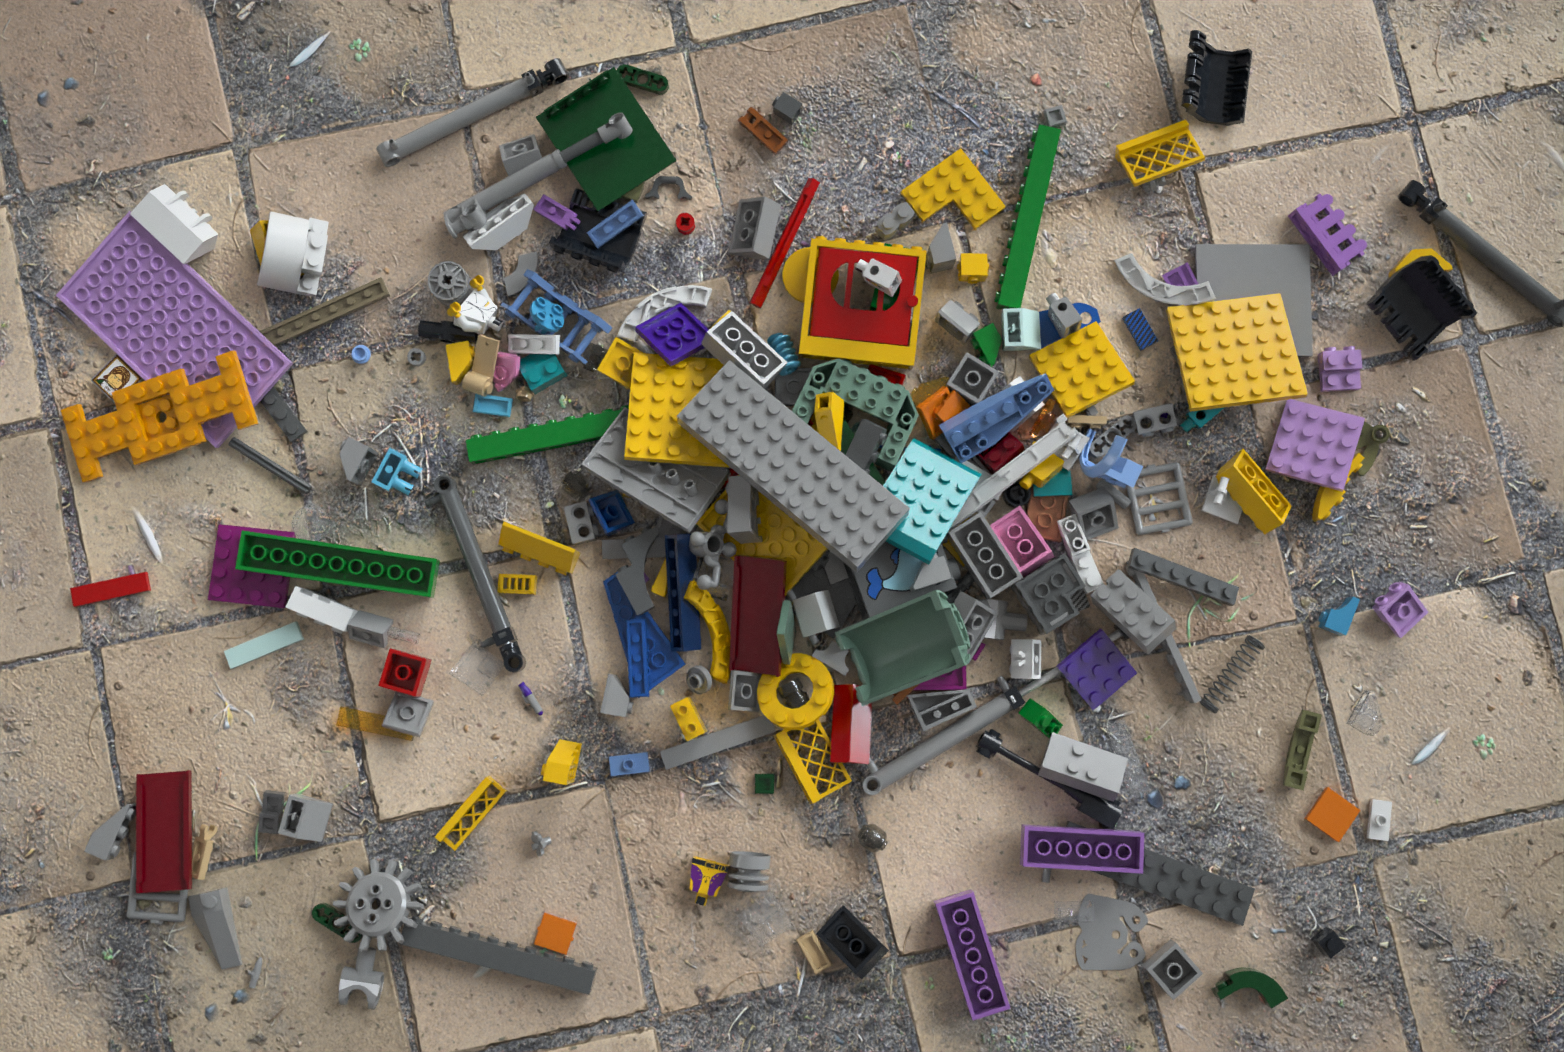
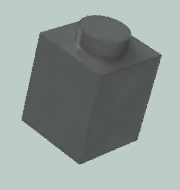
[772,92,802,125]

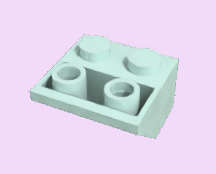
[1001,308,1041,351]

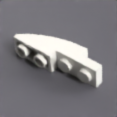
[1057,514,1103,594]

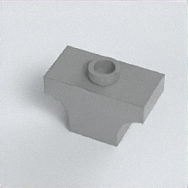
[812,641,849,676]

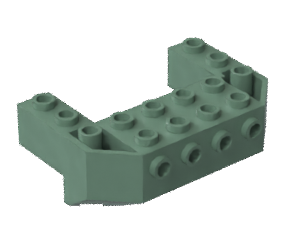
[792,358,919,472]

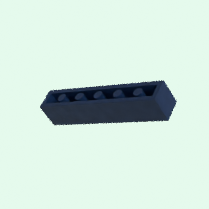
[664,534,701,652]

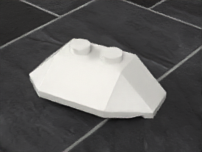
[463,193,534,250]

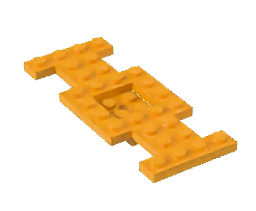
[60,350,258,482]

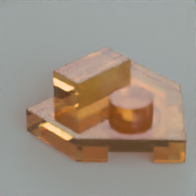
[1029,398,1056,437]

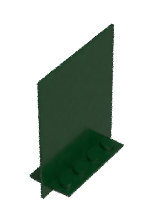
[536,67,677,211]

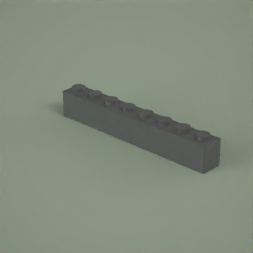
[811,419,887,570]

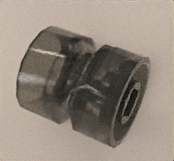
[777,677,810,709]

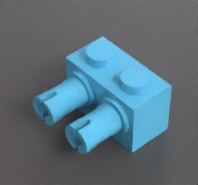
[371,447,423,496]

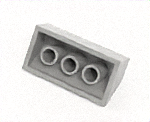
[701,311,788,389]

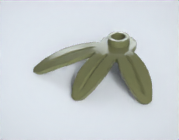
[1356,421,1390,476]

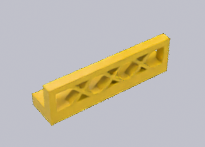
[435,776,507,851]

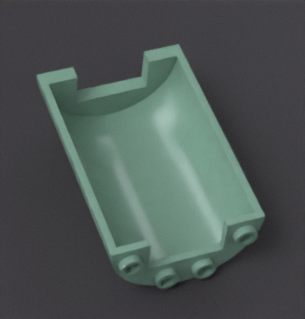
[835,590,971,706]

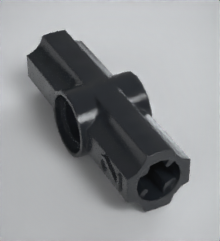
[418,320,478,344]

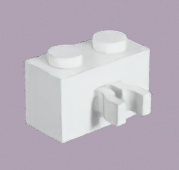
[1009,639,1041,679]

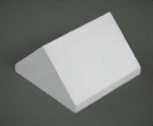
[792,590,840,638]

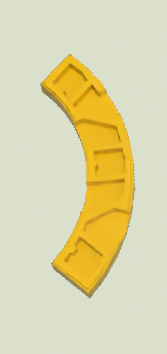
[684,580,731,684]

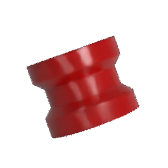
[676,213,695,235]

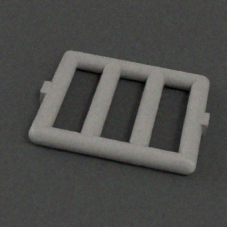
[1126,462,1193,535]
[127,852,188,923]

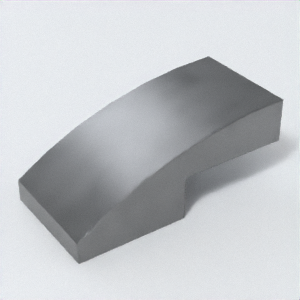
[258,790,285,834]

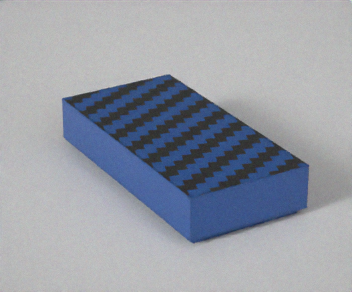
[1122,308,1158,351]

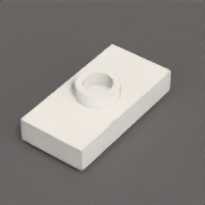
[1367,799,1392,841]

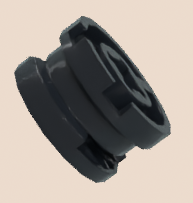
[1002,480,1031,508]

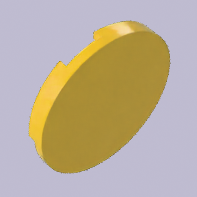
[782,247,839,303]

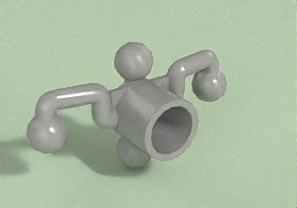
[689,499,737,590]

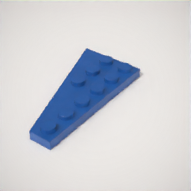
[603,571,686,698]

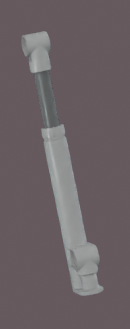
[443,113,632,239]

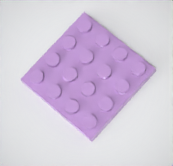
[1265,399,1365,492]

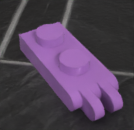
[533,194,581,231]

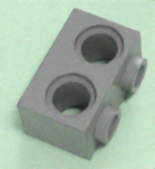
[1133,403,1177,437]
[564,501,599,546]

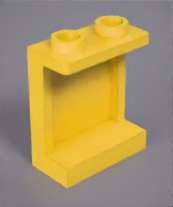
[670,697,707,741]

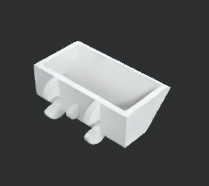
[130,184,218,264]

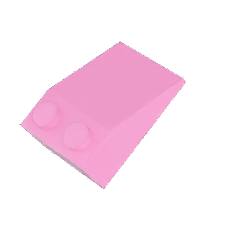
[990,506,1055,578]

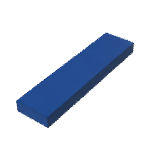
[626,619,649,698]

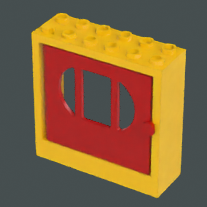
[799,236,927,370]

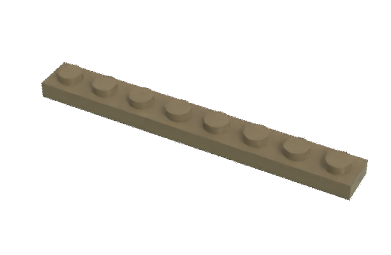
[259,277,390,347]

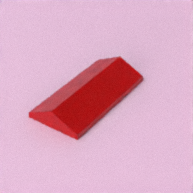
[830,684,872,765]

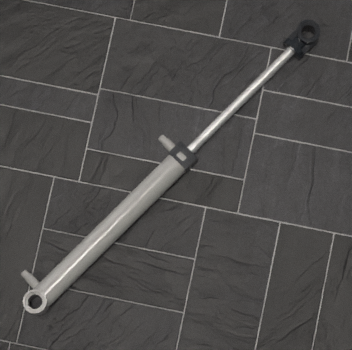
[862,625,1129,795]

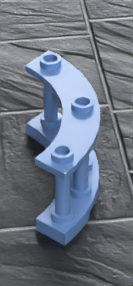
[501,269,612,365]

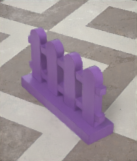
[1288,194,1367,276]

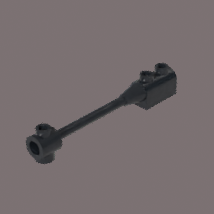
[976,729,1123,829]

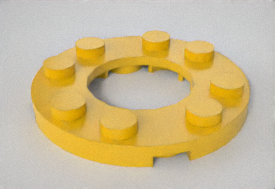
[757,653,834,730]

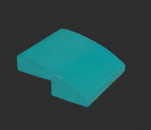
[1032,467,1073,497]

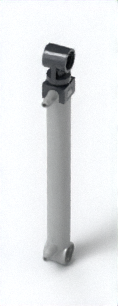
[376,58,569,167]

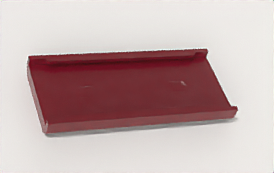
[729,555,787,677]
[136,770,192,893]

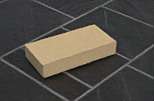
[796,929,832,975]

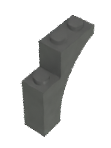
[615,526,660,617]

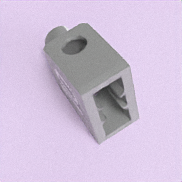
[1046,293,1082,339]

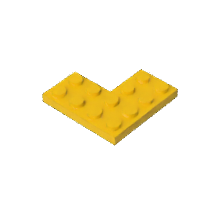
[900,148,1006,230]

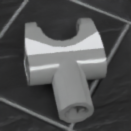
[978,599,1028,640]
[339,947,384,1010]

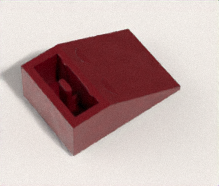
[975,432,1025,474]

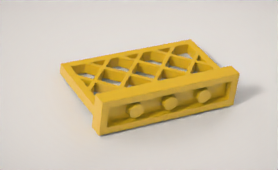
[1115,119,1205,187]
[773,719,852,804]

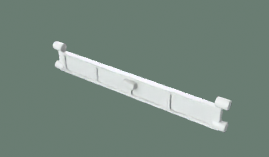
[948,413,1079,532]

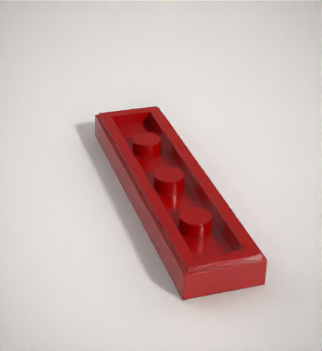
[70,572,151,607]

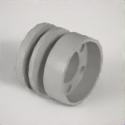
[428,261,474,307]
[727,851,771,892]

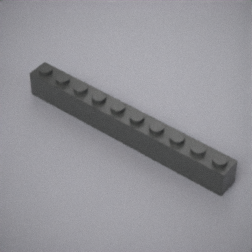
[399,916,598,995]

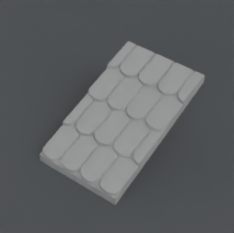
[581,407,731,533]

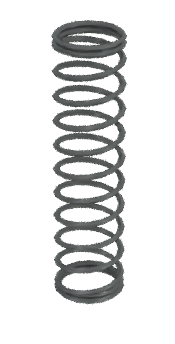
[1199,635,1265,713]

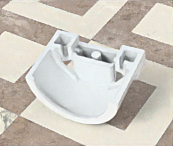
[257,212,329,297]

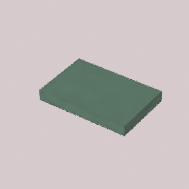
[777,600,796,665]

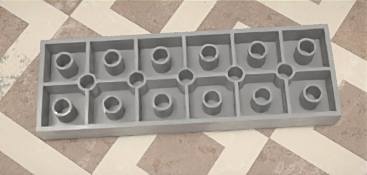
[677,360,910,573]

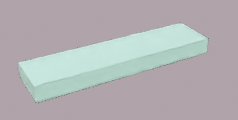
[224,621,304,669]

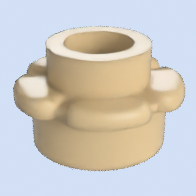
[515,386,534,402]

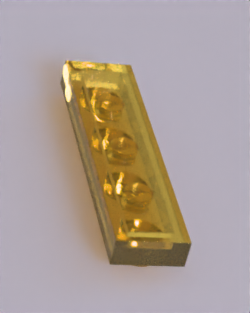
[336,706,414,741]

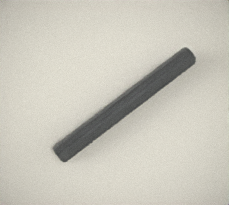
[229,437,312,494]

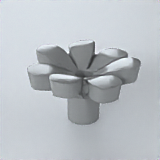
[531,831,551,856]

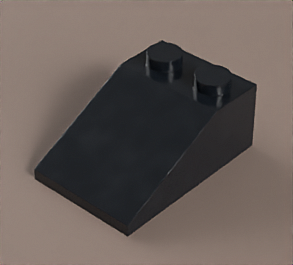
[816,905,889,979]

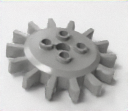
[333,859,424,952]

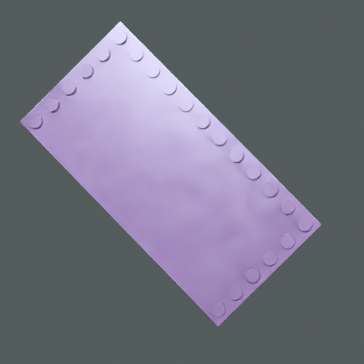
[56,211,293,448]

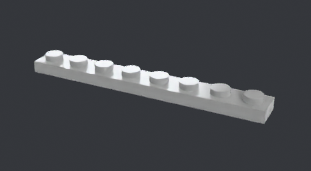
[1125,561,1201,703]

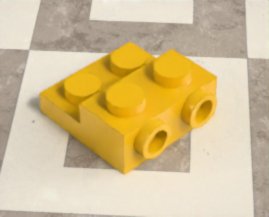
[597,337,643,390]

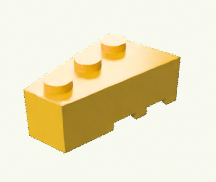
[541,739,582,785]

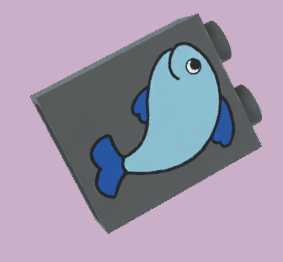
[843,535,961,620]

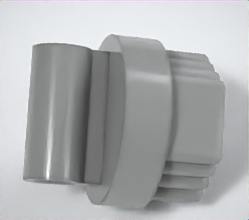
[1140,169,1166,192]

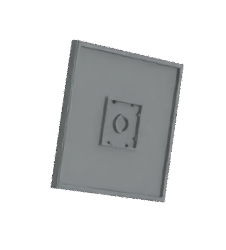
[1195,244,1313,357]

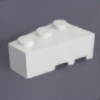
[286,586,358,634]

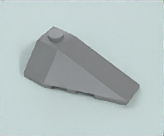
[188,887,242,969]

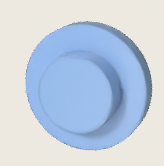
[351,345,371,364]

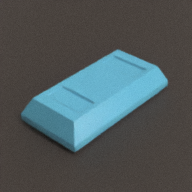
[472,394,513,417]

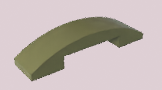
[1283,709,1322,791]

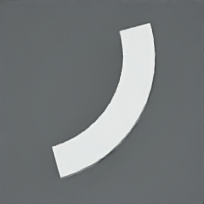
[1114,253,1216,306]
[617,285,712,343]

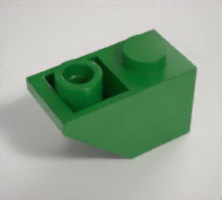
[970,323,1002,368]
[1018,698,1063,738]

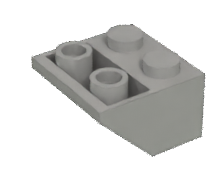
[278,793,333,842]

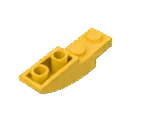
[1312,453,1365,522]

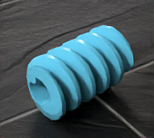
[767,333,801,376]

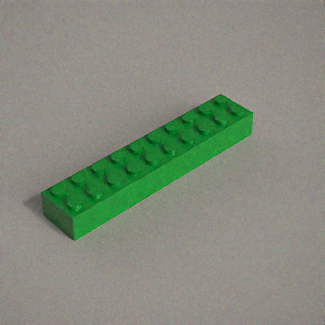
[235,530,440,598]

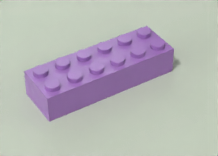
[1020,824,1144,874]
[934,889,1011,1020]

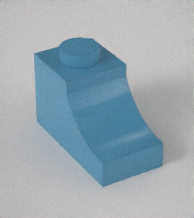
[1318,596,1360,636]

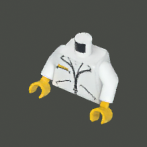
[447,275,503,335]

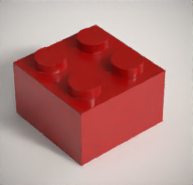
[378,648,432,697]

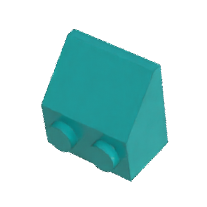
[520,354,568,395]

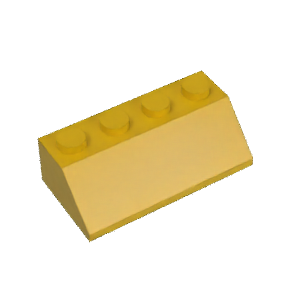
[1215,449,1292,535]
[498,521,581,576]

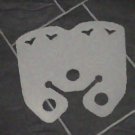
[1076,894,1148,970]

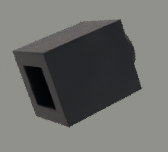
[1311,927,1346,959]

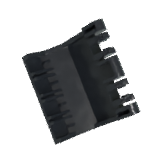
[1181,30,1252,126]
[549,188,647,273]
[1366,255,1478,361]

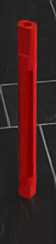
[749,178,820,309]

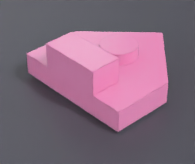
[493,352,520,392]

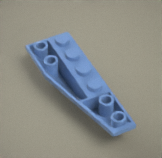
[939,374,1054,463]

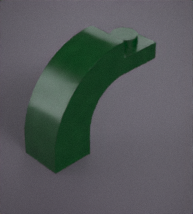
[1212,967,1288,1009]

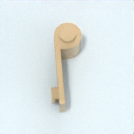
[462,334,500,397]

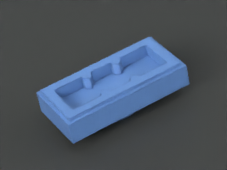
[609,752,650,776]

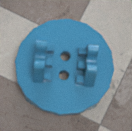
[529,297,564,334]

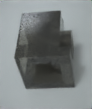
[580,342,608,372]

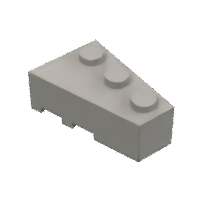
[906,689,977,731]

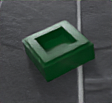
[755,774,774,794]

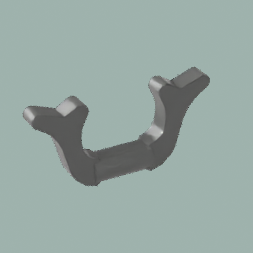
[645,176,692,200]

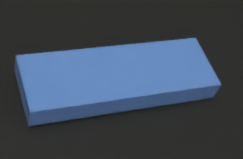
[587,200,644,249]

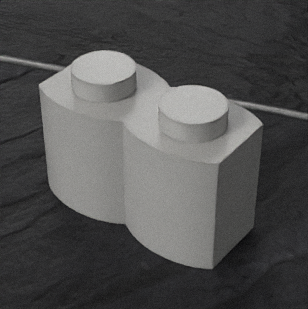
[876,202,915,241]

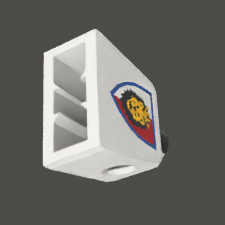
[856,259,902,297]

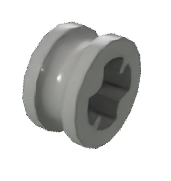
[407,348,426,366]

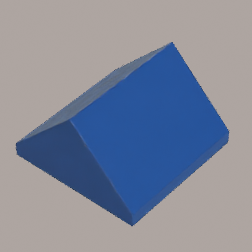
[589,490,635,537]

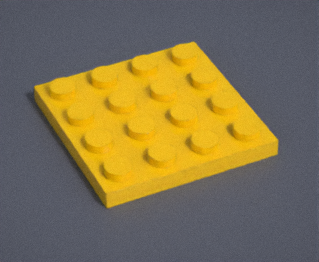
[1029,321,1135,418]

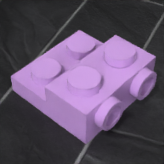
[1318,346,1362,392]
[1372,581,1428,638]

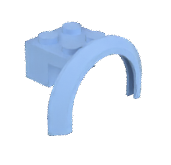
[1079,428,1143,489]

